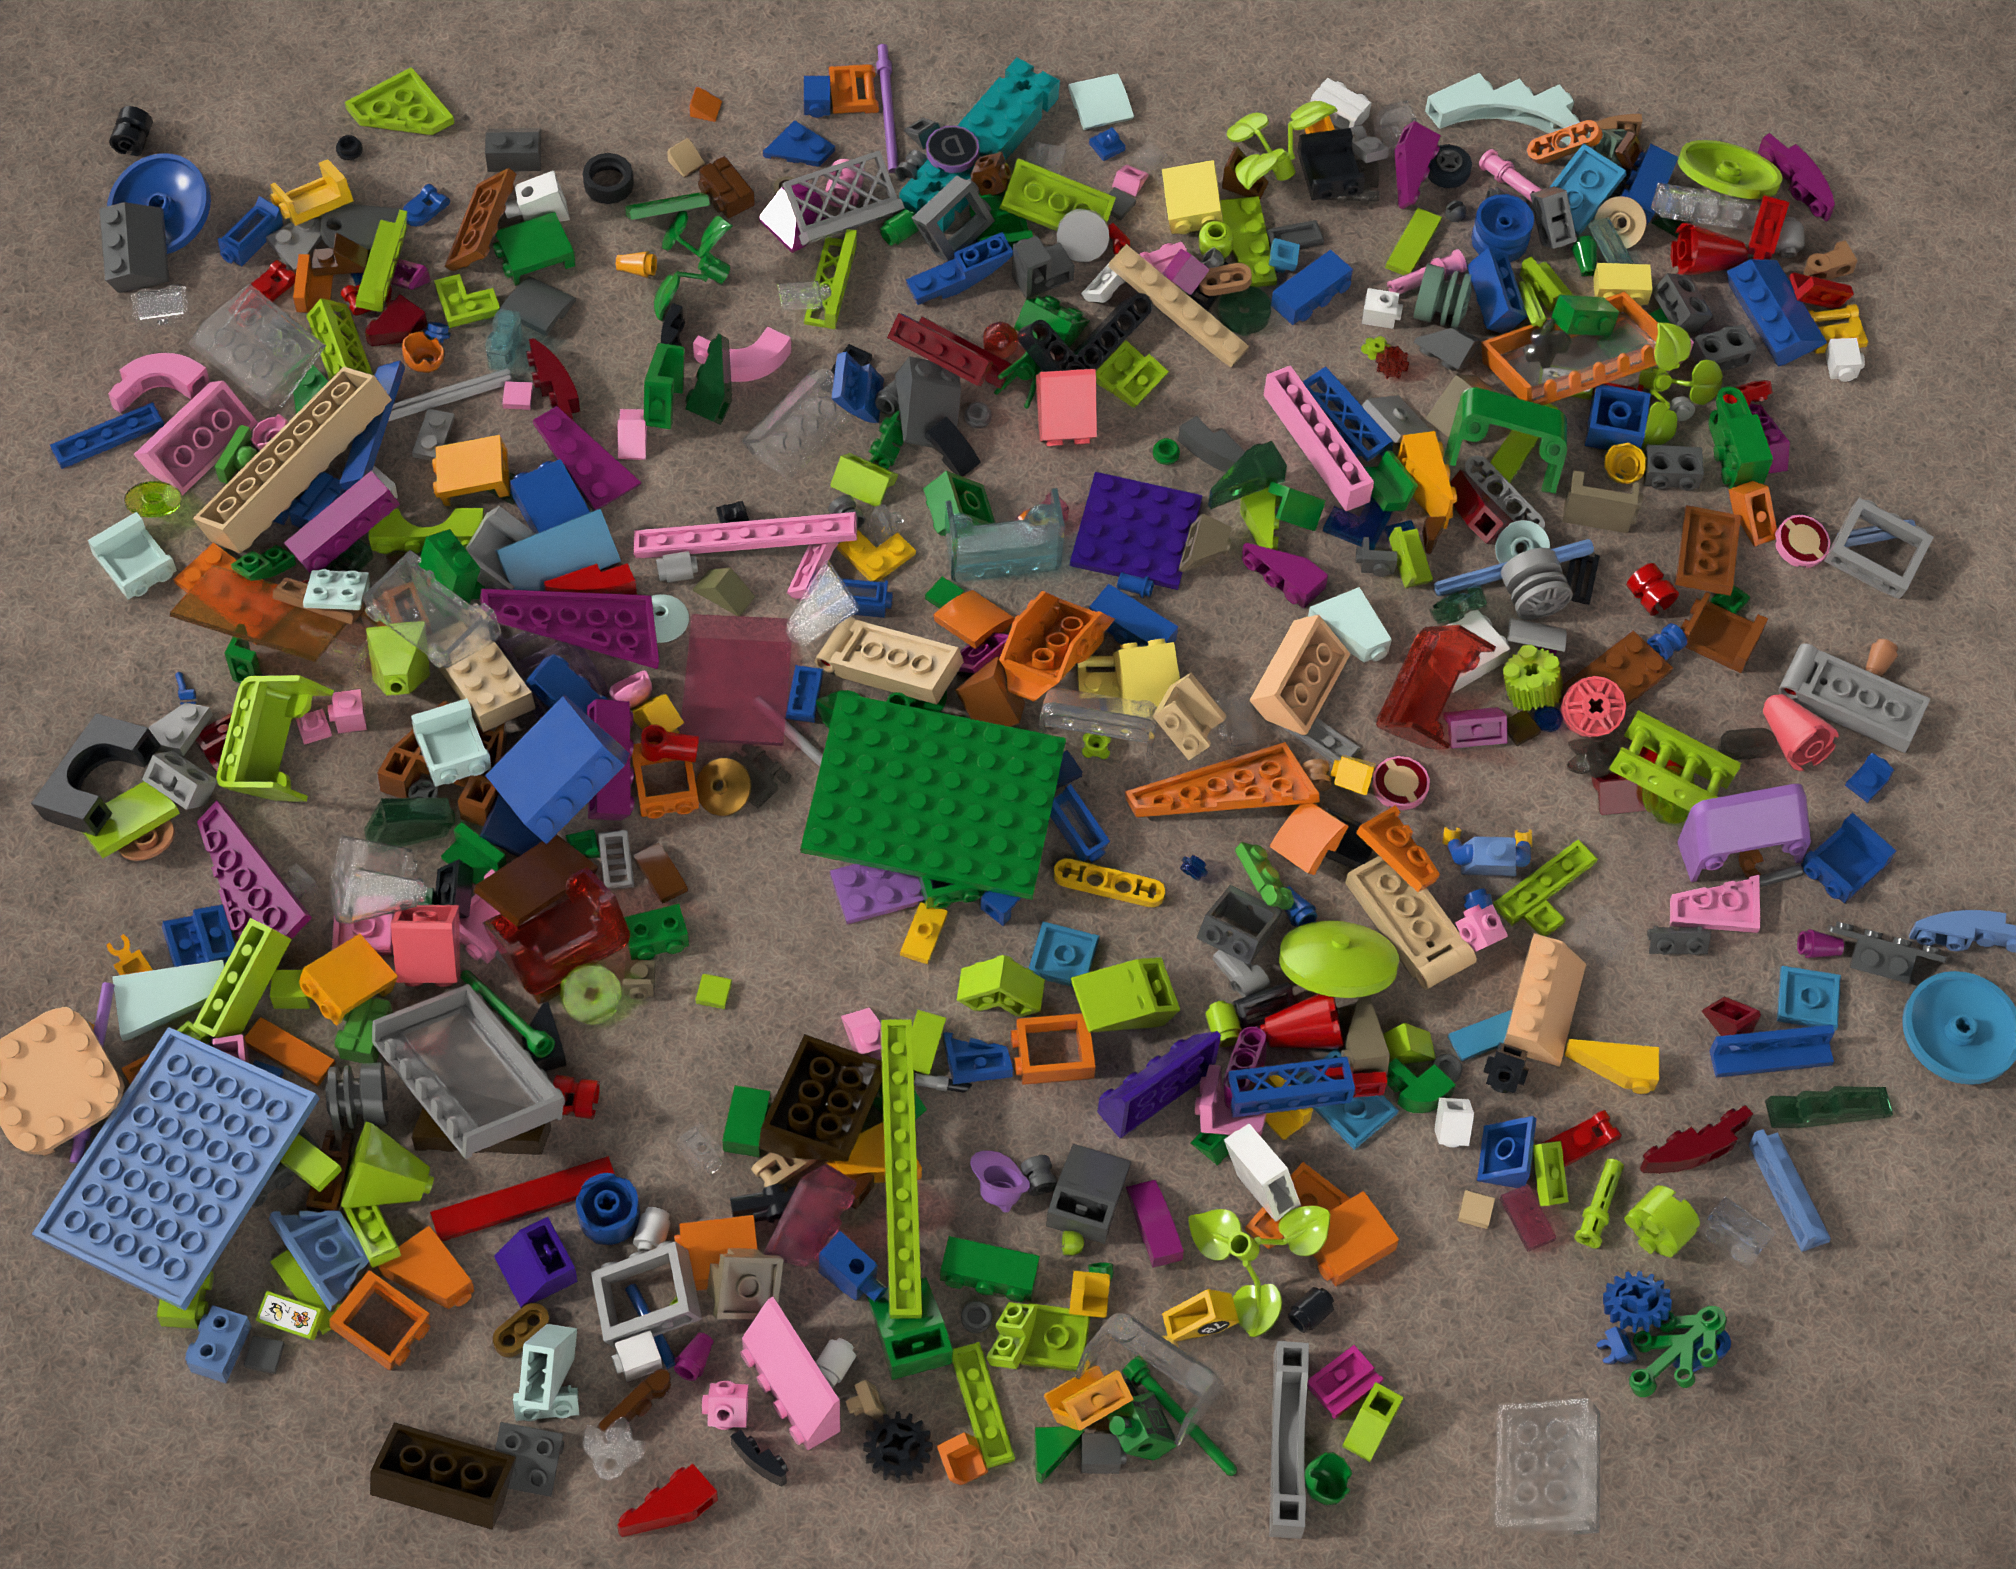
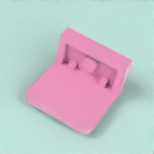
[1195,1065,1267,1136]

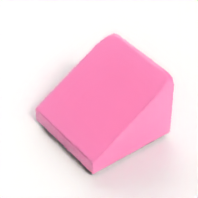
[1112,165,1149,197]

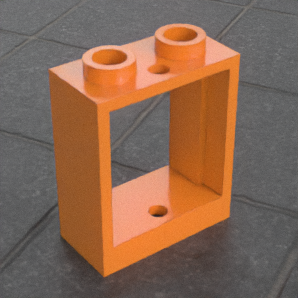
[631,742,699,819]
[1011,1013,1096,1085]
[329,1270,431,1371]

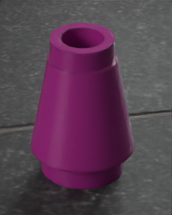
[1797,929,1844,958]
[674,1332,714,1381]

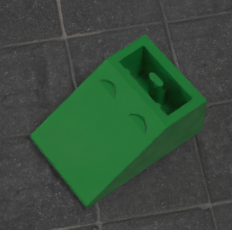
[867,1277,953,1380]

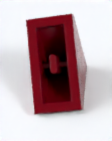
[1701,996,1761,1036]

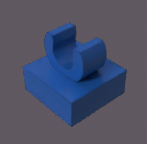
[1089,127,1125,161]
[1596,1326,1638,1364]

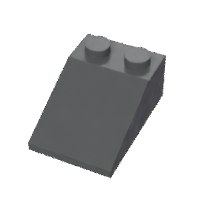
[895,356,961,448]

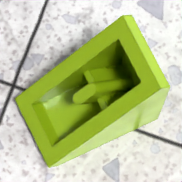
[1383,1023,1436,1064]

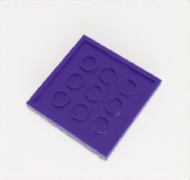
[1070,472,1202,590]

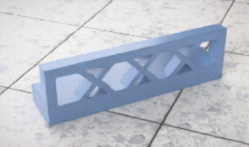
[1749,1129,1831,1252]

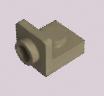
[623,960,656,1000]

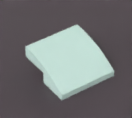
[1068,73,1134,130]

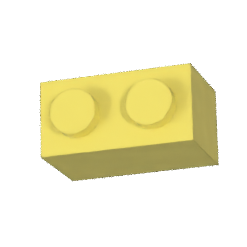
[1593,263,1652,306]

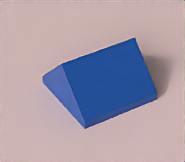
[1477,1116,1537,1189]

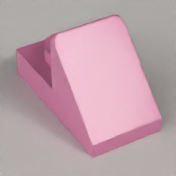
[618,409,647,460]

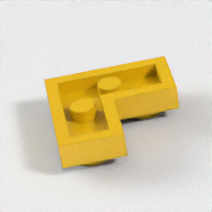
[837,530,916,582]

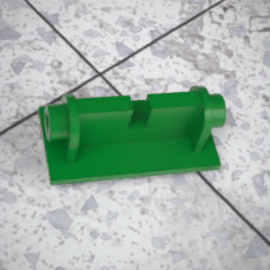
[868,411,904,469]

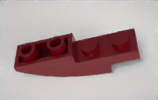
[526,338,581,421]
[1640,1105,1753,1174]

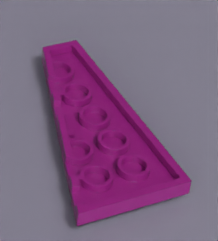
[480,589,659,669]
[197,800,312,942]

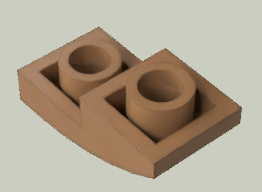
[1589,114,1642,137]

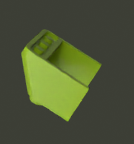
[216,675,334,802]

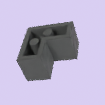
[1012,236,1075,299]

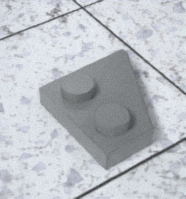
[148,702,213,757]

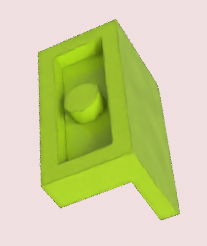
[1519,256,1574,312]
[830,453,898,507]
[1389,527,1433,588]

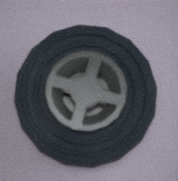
[1427,144,1472,188]

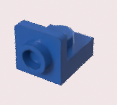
[1845,753,1894,803]

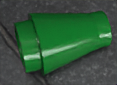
[1571,236,1598,276]

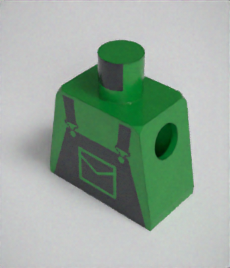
[1108,1392,1179,1461]

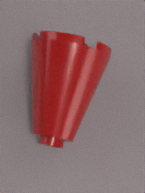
[1670,223,1748,275]
[1260,994,1344,1049]

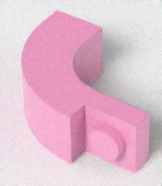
[693,327,791,382]
[108,353,210,413]

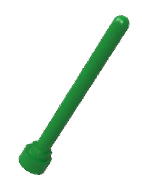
[460,970,555,1058]
[1122,1355,1237,1476]

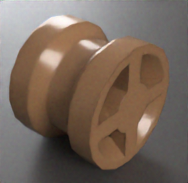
[1301,759,1332,791]

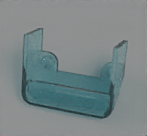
[945,488,1065,582]

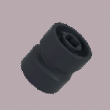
[109,106,153,156]

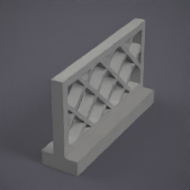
[782,150,905,246]

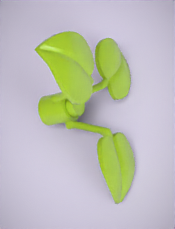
[1227,101,1338,190]
[1639,323,1723,449]
[1188,1206,1331,1337]

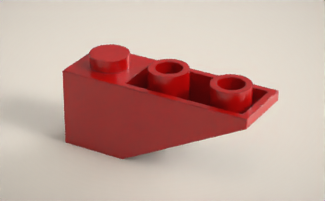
[617,1463,718,1537]

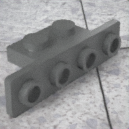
[1827,921,1947,984]

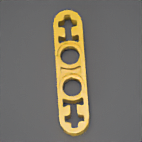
[1053,858,1165,908]

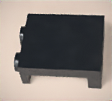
[1297,128,1365,201]

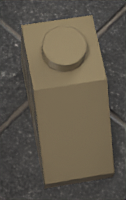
[1178,514,1232,573]

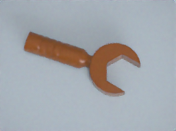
[1739,849,1764,878]

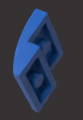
[831,351,884,423]
[162,904,235,967]

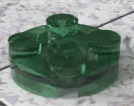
[1217,286,1271,336]
[1430,585,1487,624]

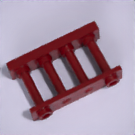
[887,313,1012,389]

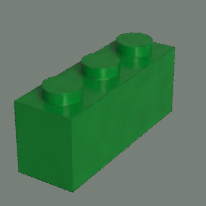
[940,1236,1040,1302]

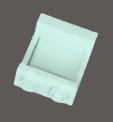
[88,512,177,599]
[411,699,491,787]

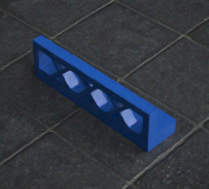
[1303,366,1393,462]
[1709,1025,1835,1077]
[1228,1057,1355,1118]

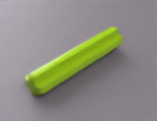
[1518,281,1547,328]

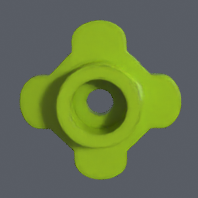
[1082,731,1111,759]

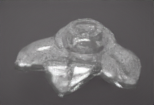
[583,1417,646,1480]

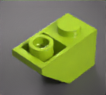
[1342,1382,1404,1462]

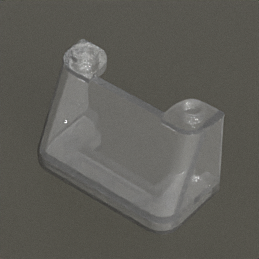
[362,550,501,668]
[329,835,427,924]

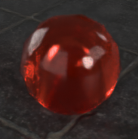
[983,321,1019,359]

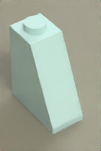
[1308,587,1392,662]
[518,1324,577,1411]

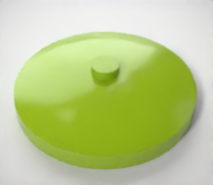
[1678,140,1782,199]
[1279,921,1399,998]

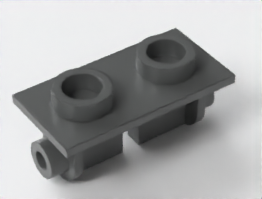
[1647,926,1711,955]

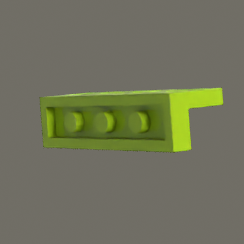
[356,209,407,312]
[804,229,857,329]
[306,298,373,380]

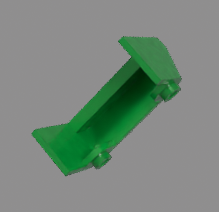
[1443,387,1567,494]

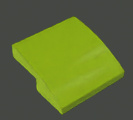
[1096,340,1169,408]

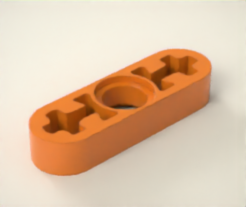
[1527,120,1603,164]

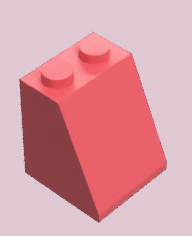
[1036,369,1097,446]
[391,905,460,987]

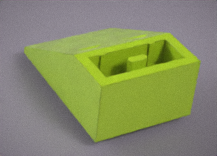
[1071,957,1180,1033]

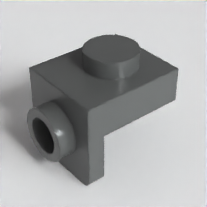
[1356,537,1397,577]

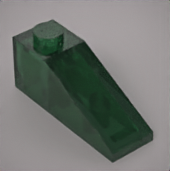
[1208,441,1287,509]

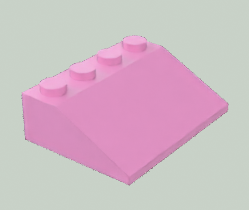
[740,1297,840,1450]

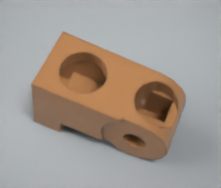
[1804,240,1857,280]

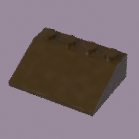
[759,1034,882,1161]

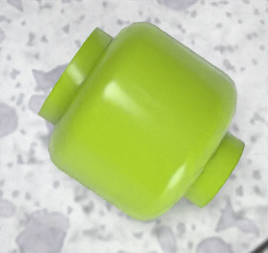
[1199,221,1233,259]

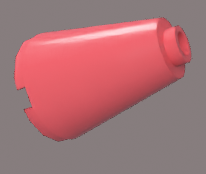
[1763,694,1839,771]

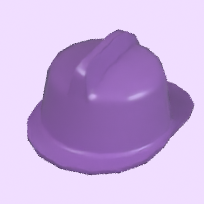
[970,1151,1030,1213]

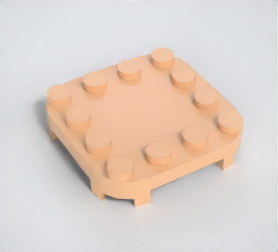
[0,1007,125,1156]

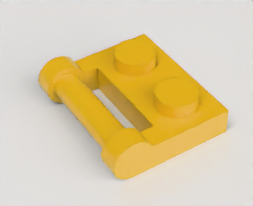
[1808,304,1868,354]

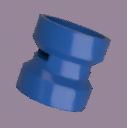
[1647,623,1687,660]

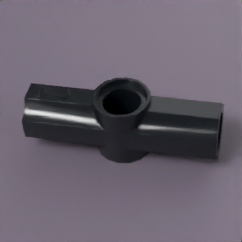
[730,1182,825,1223]

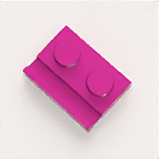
[1307,1345,1384,1419]

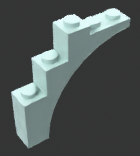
[1425,73,1594,150]

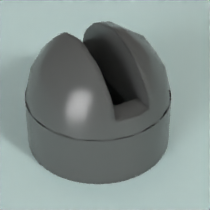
[1445,200,1466,222]
[1201,247,1224,268]

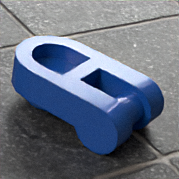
[403,183,450,227]

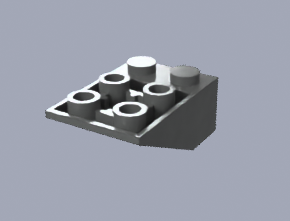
[1046,1144,1131,1244]

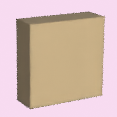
[1458,1190,1495,1229]

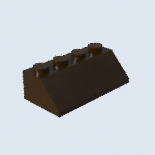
[370,1422,516,1530]

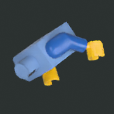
[1442,827,1532,876]

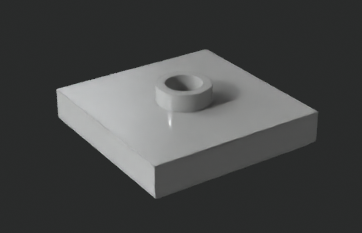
[1362,395,1431,443]

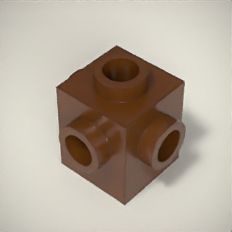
[971,152,1011,196]

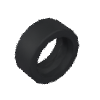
[582,153,634,204]

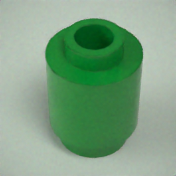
[879,209,919,246]

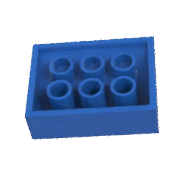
[486,695,630,844]

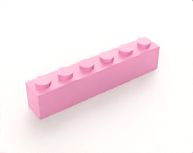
[1264,365,1374,512]

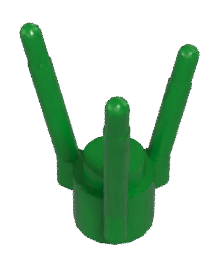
[994,352,1043,409]

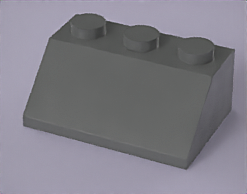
[99,202,169,293]

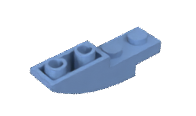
[1909,910,2016,953]

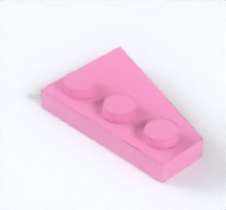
[1670,875,1760,933]

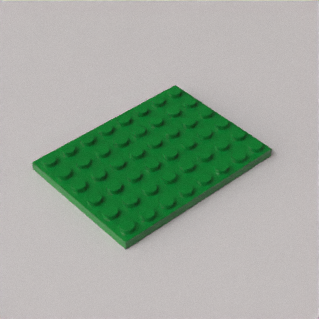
[800,692,1066,900]

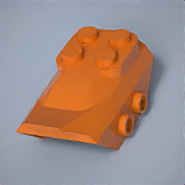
[999,591,1115,701]

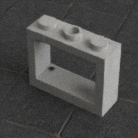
[1824,497,1934,599]
[591,1241,702,1348]

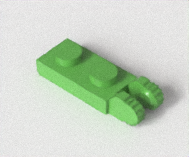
[1235,842,1294,910]

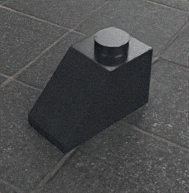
[521,1002,567,1072]

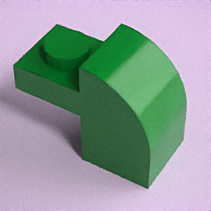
[1386,1058,1456,1113]

